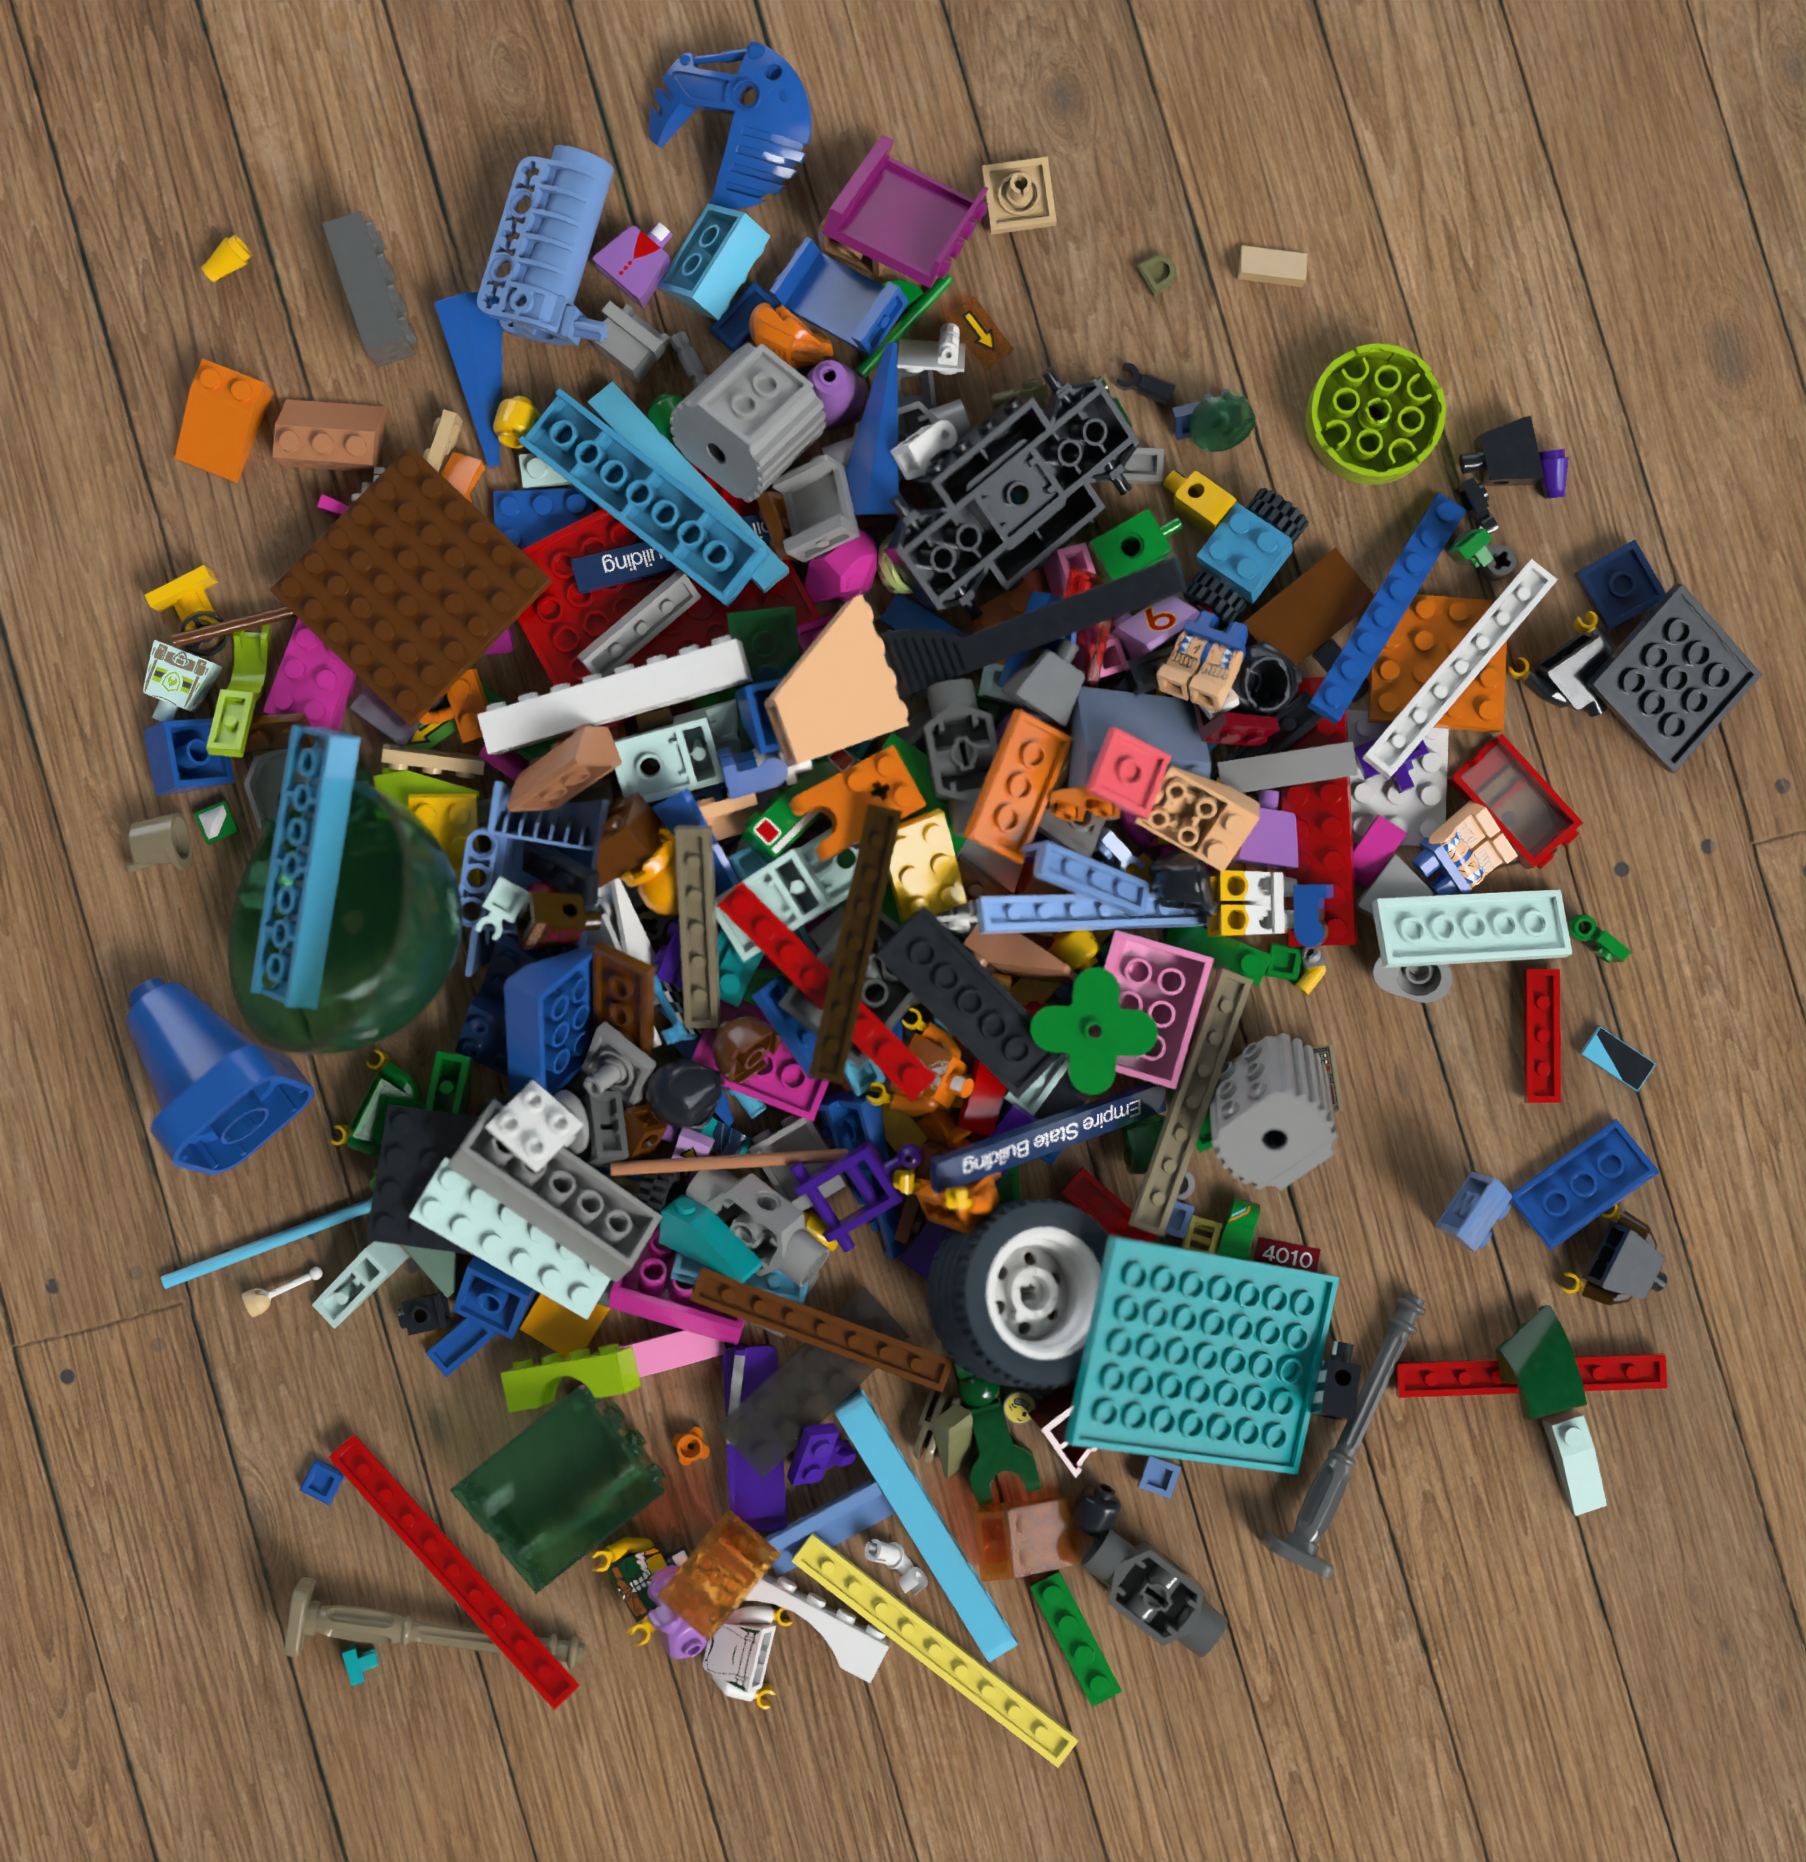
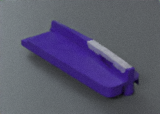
[723,1343,788,1536]

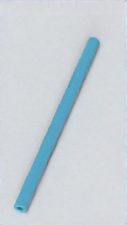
[161,1197,373,1289]

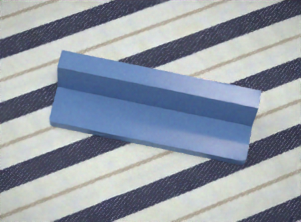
[1021,841,1150,916]
[757,1478,895,1576]

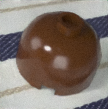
[712,1016,780,1084]

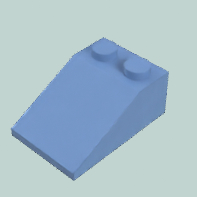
[1435,1171,1513,1252]

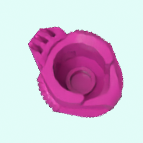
[804,528,879,604]

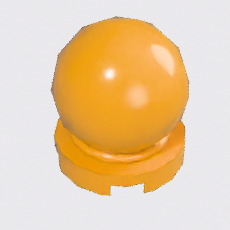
[619,829,679,916]

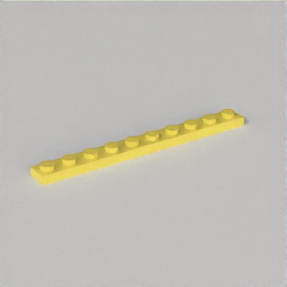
[791,1532,1078,1768]

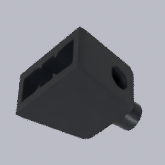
[1459,416,1544,487]

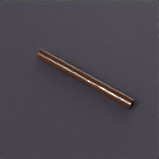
[171,606,297,648]

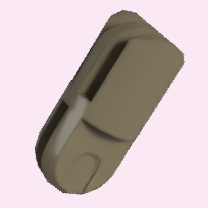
[913,1388,962,1463]

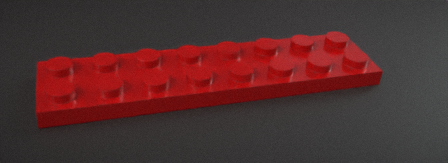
[1281,676,1358,947]

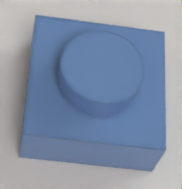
[1165,1201,1195,1239]
[1138,1455,1181,1499]

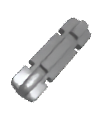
[670,331,708,389]

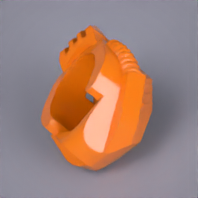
[748,303,834,368]

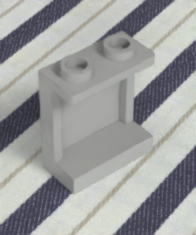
[772,455,860,563]
[748,1114,849,1212]

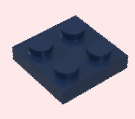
[1574,540,1666,631]

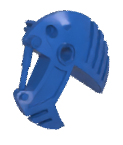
[649,41,812,210]

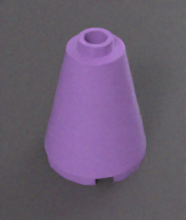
[805,360,865,429]

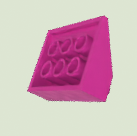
[609,1225,745,1346]

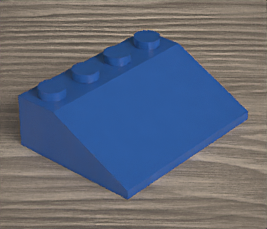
[504,943,596,1096]

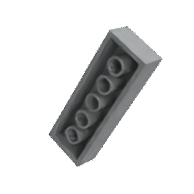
[446,1099,663,1282]

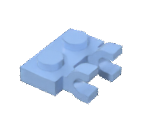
[1094,827,1146,873]

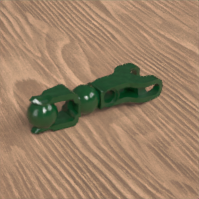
[954,1359,1041,1507]

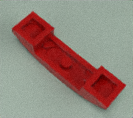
[958,1058,1006,1137]

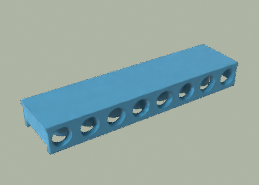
[518,388,770,607]
[250,725,360,1010]

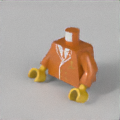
[866,1008,974,1117]
[893,1170,1001,1234]

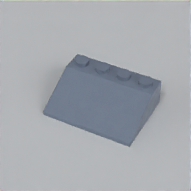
[1068,687,1211,788]

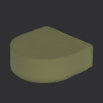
[1136,255,1176,297]

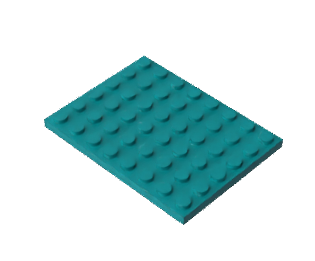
[1065,1235,1340,1475]

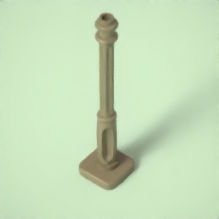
[284,1577,585,1668]

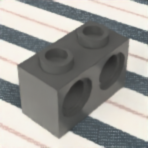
[579,1091,629,1168]

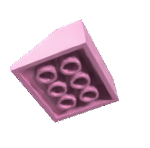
[1088,930,1214,1089]

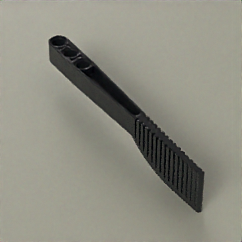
[878,557,1188,699]

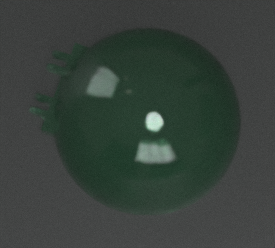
[228,766,462,1055]

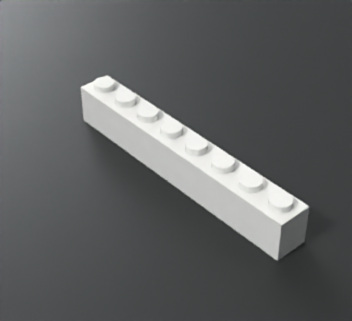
[477,636,753,755]

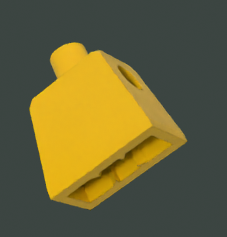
[1163,469,1237,538]

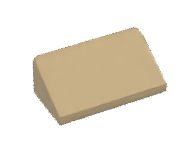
[1237,245,1307,287]

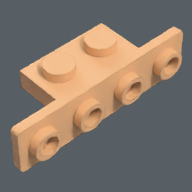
[660,786,789,841]

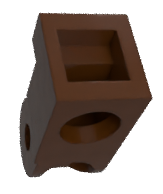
[621,1104,668,1162]

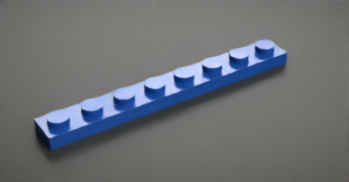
[1307,492,1466,725]

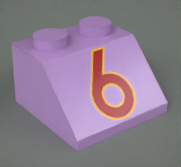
[1110,596,1200,661]

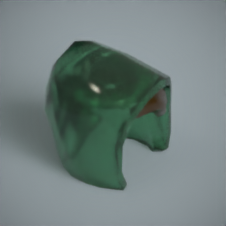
[1121,1114,1166,1175]

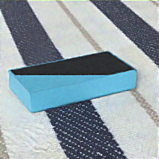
[1579,1026,1656,1092]

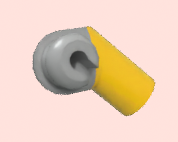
[1295,946,1326,996]

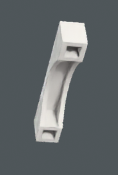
[691,1545,889,1683]

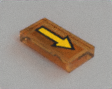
[947,296,1014,371]

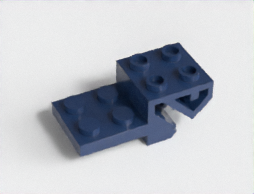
[455,933,552,1076]

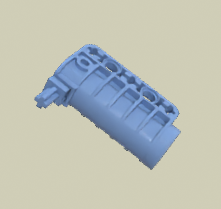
[477,145,614,346]

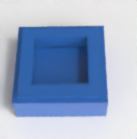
[300,1458,345,1505]

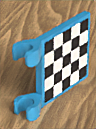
[654,974,704,1044]

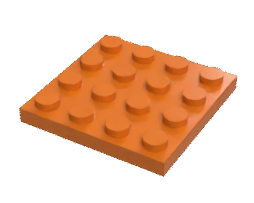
[1367,591,1507,733]

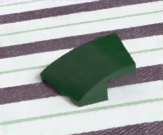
[1496,1305,1587,1419]

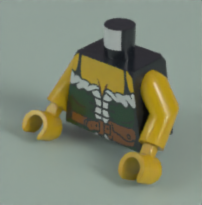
[587,1537,693,1647]

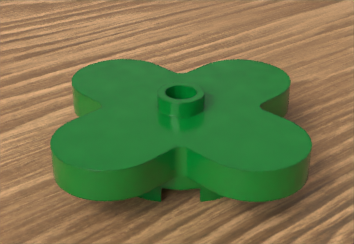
[1030,967,1158,1095]

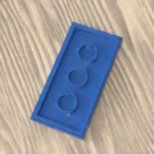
[1510,1119,1659,1252]

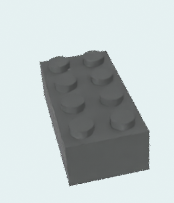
[322,211,418,367]

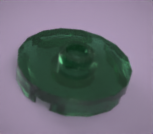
[1188,392,1255,452]

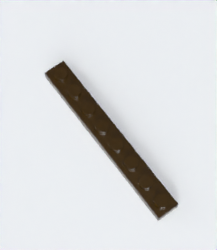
[808,804,902,1084]

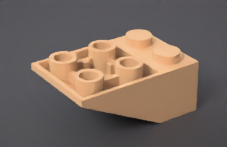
[1135,766,1260,872]

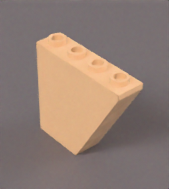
[764,595,908,768]

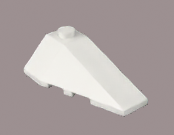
[592,877,661,1006]

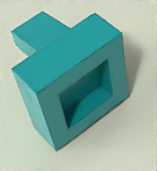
[342,1643,379,1686]

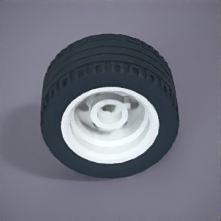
[927,1199,1109,1388]

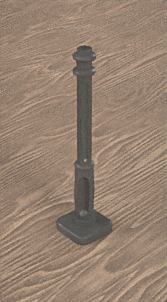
[1260,1292,1426,1580]

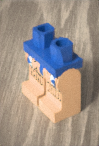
[1157,610,1248,712]
[1412,801,1518,896]

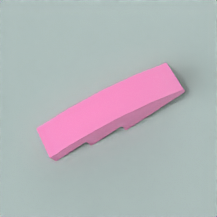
[619,1329,726,1378]

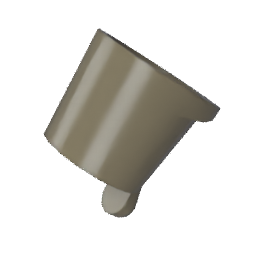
[125,812,192,873]

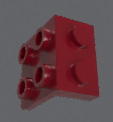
[1193,703,1279,746]

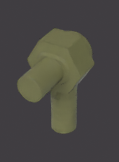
[992,377,1050,411]

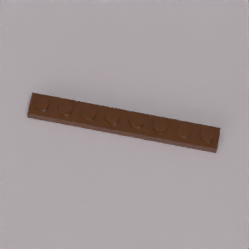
[689,1267,954,1392]

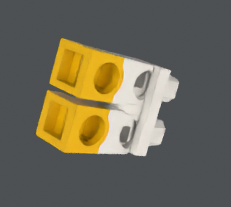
[1207,870,1297,937]

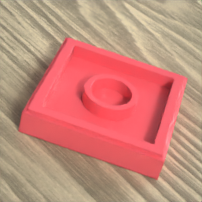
[1085,727,1172,820]

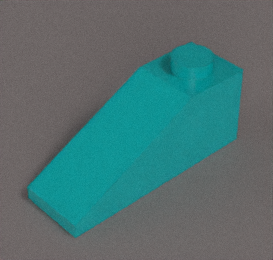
[659,1194,762,1283]

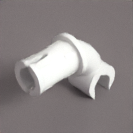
[864,1539,928,1595]

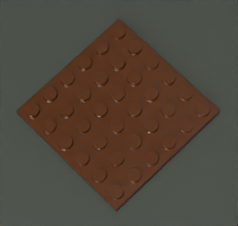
[270,445,553,728]

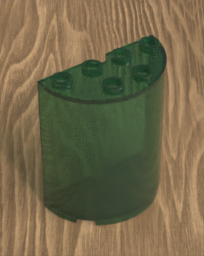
[450,1385,667,1594]

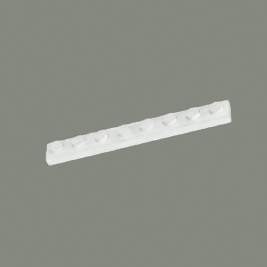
[1362,559,1558,780]

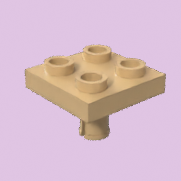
[982,157,1057,235]

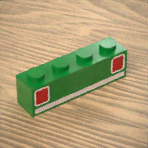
[741,747,861,864]

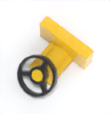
[144,565,229,656]

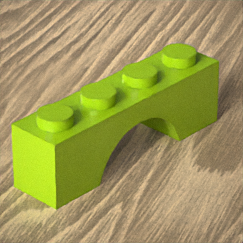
[501,1343,641,1413]

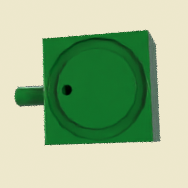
[1088,509,1183,584]

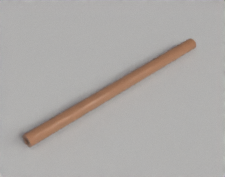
[610,1148,848,1176]

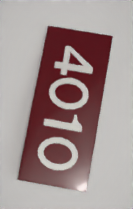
[1254,1237,1321,1272]

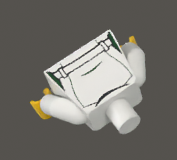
[702,1606,793,1709]

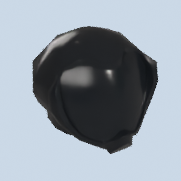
[1232,641,1303,716]
[1148,850,1220,917]
[645,1058,725,1130]

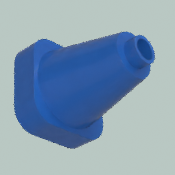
[126,978,314,1175]

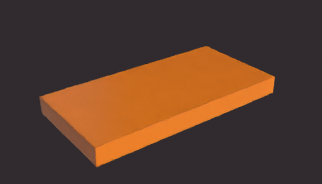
[963,710,1073,864]

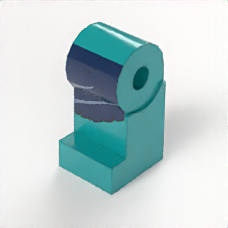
[689,1116,752,1155]

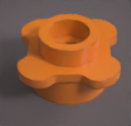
[672,1427,710,1466]

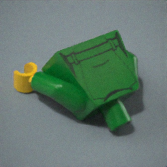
[330,1050,425,1156]

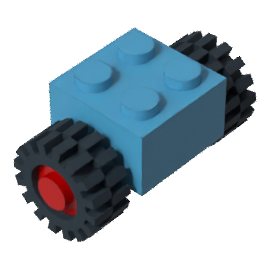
[1182,488,1309,628]

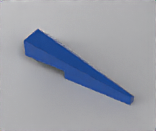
[434,292,503,469]
[845,342,898,515]
[652,788,740,895]
[817,1090,903,1259]

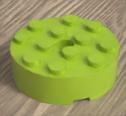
[1305,343,1446,485]

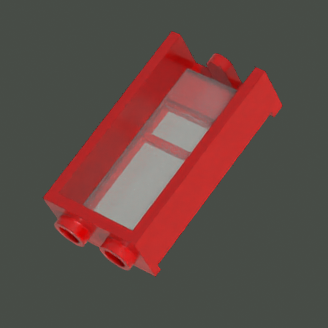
[1447,733,1583,869]

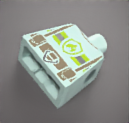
[143,640,223,722]

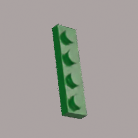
[1029,1569,1122,1707]

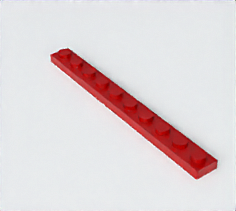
[328,1434,580,1710]

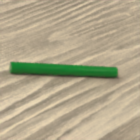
[855,274,953,379]

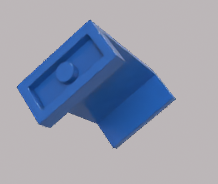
[770,237,909,357]

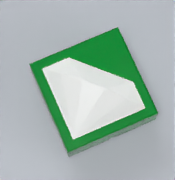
[194,801,240,845]

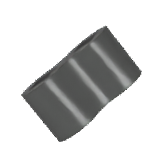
[1450,530,1516,581]

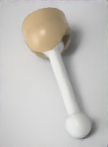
[242,1267,323,1318]

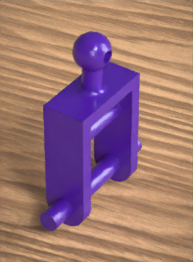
[789,1139,923,1253]

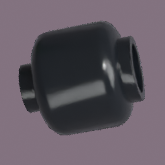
[1072,1483,1122,1537]

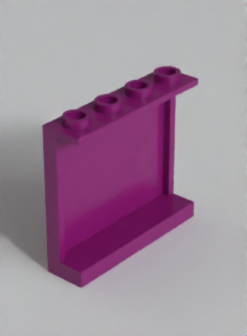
[822,134,989,288]

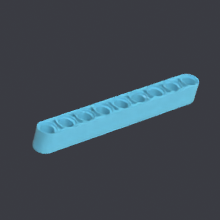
[832,1389,1018,1662]

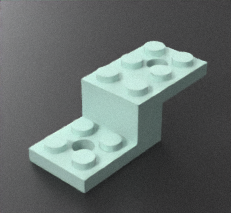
[614,699,741,803]
[715,827,860,962]

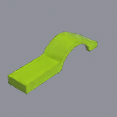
[206,624,271,757]

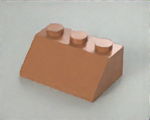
[272,399,386,473]
[507,724,623,811]

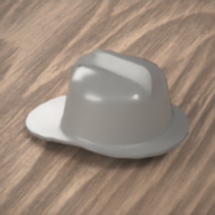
[1373,955,1453,1003]

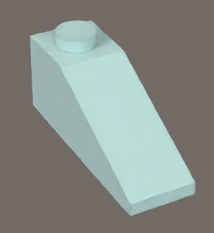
[312,1241,409,1329]
[1542,1409,1607,1516]

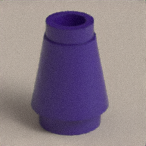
[1539,449,1569,499]

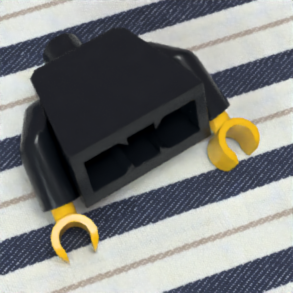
[1508,611,1616,717]

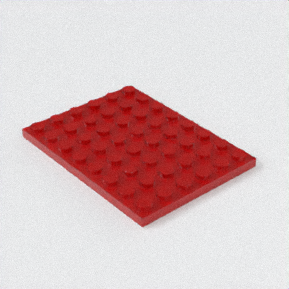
[517,463,821,731]

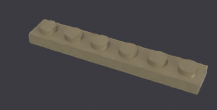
[675,826,721,1029]

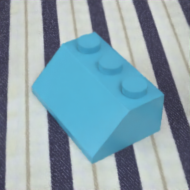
[656,203,771,320]

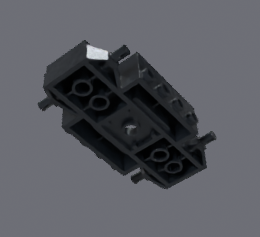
[884,366,1139,621]

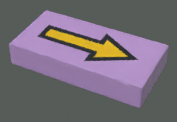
[672,1128,715,1185]

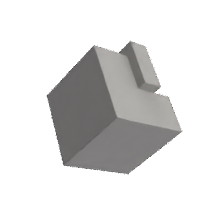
[592,301,670,384]

